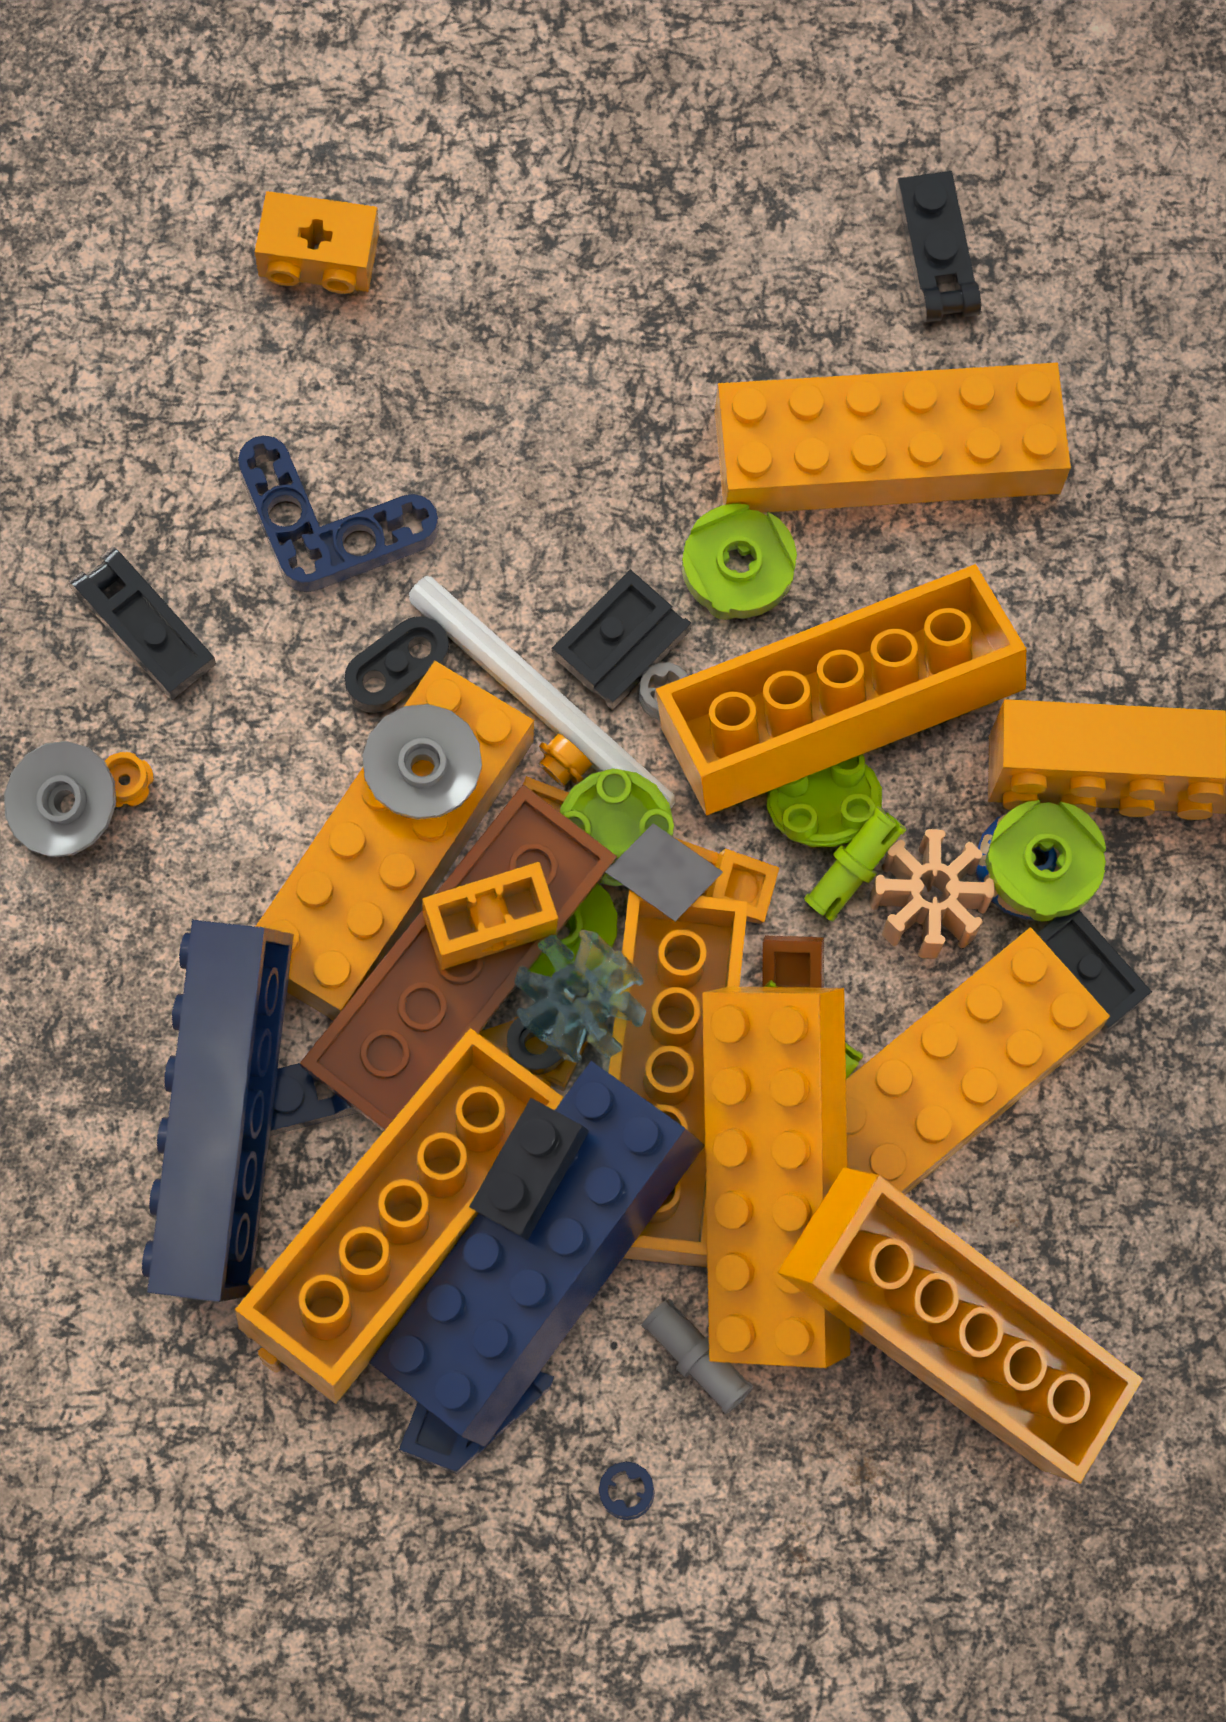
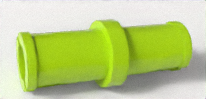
[804,806,907,922]

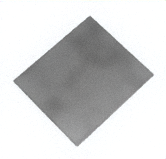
[605,823,723,922]

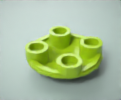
[767,754,882,847]
[560,768,674,886]

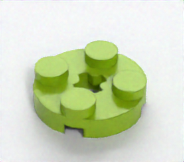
[681,503,797,620]
[985,800,1106,922]

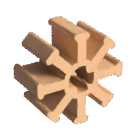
[870,829,994,959]

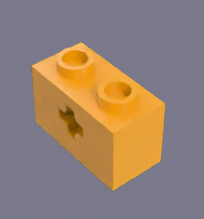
[255,191,379,294]
[422,862,558,970]

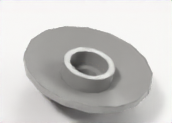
[362,704,482,820]
[4,741,116,857]

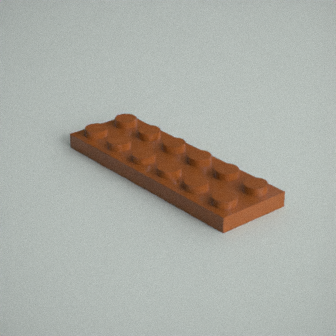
[300,784,617,1131]

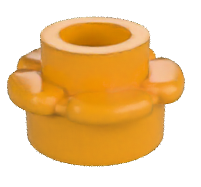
[538,733,592,787]
[105,752,154,808]

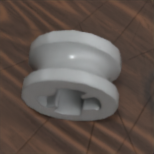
[639,662,688,720]

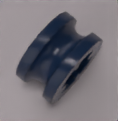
[599,1461,655,1521]

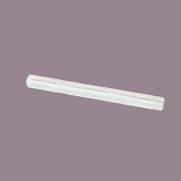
[409,576,675,808]

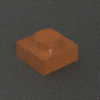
[762,935,824,988]

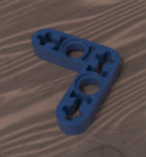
[238,435,439,593]

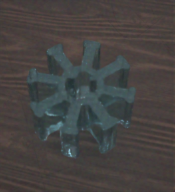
[514,930,646,1063]

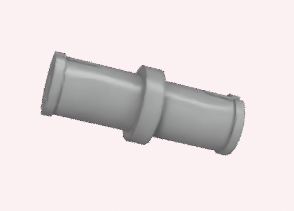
[642,1299,754,1414]

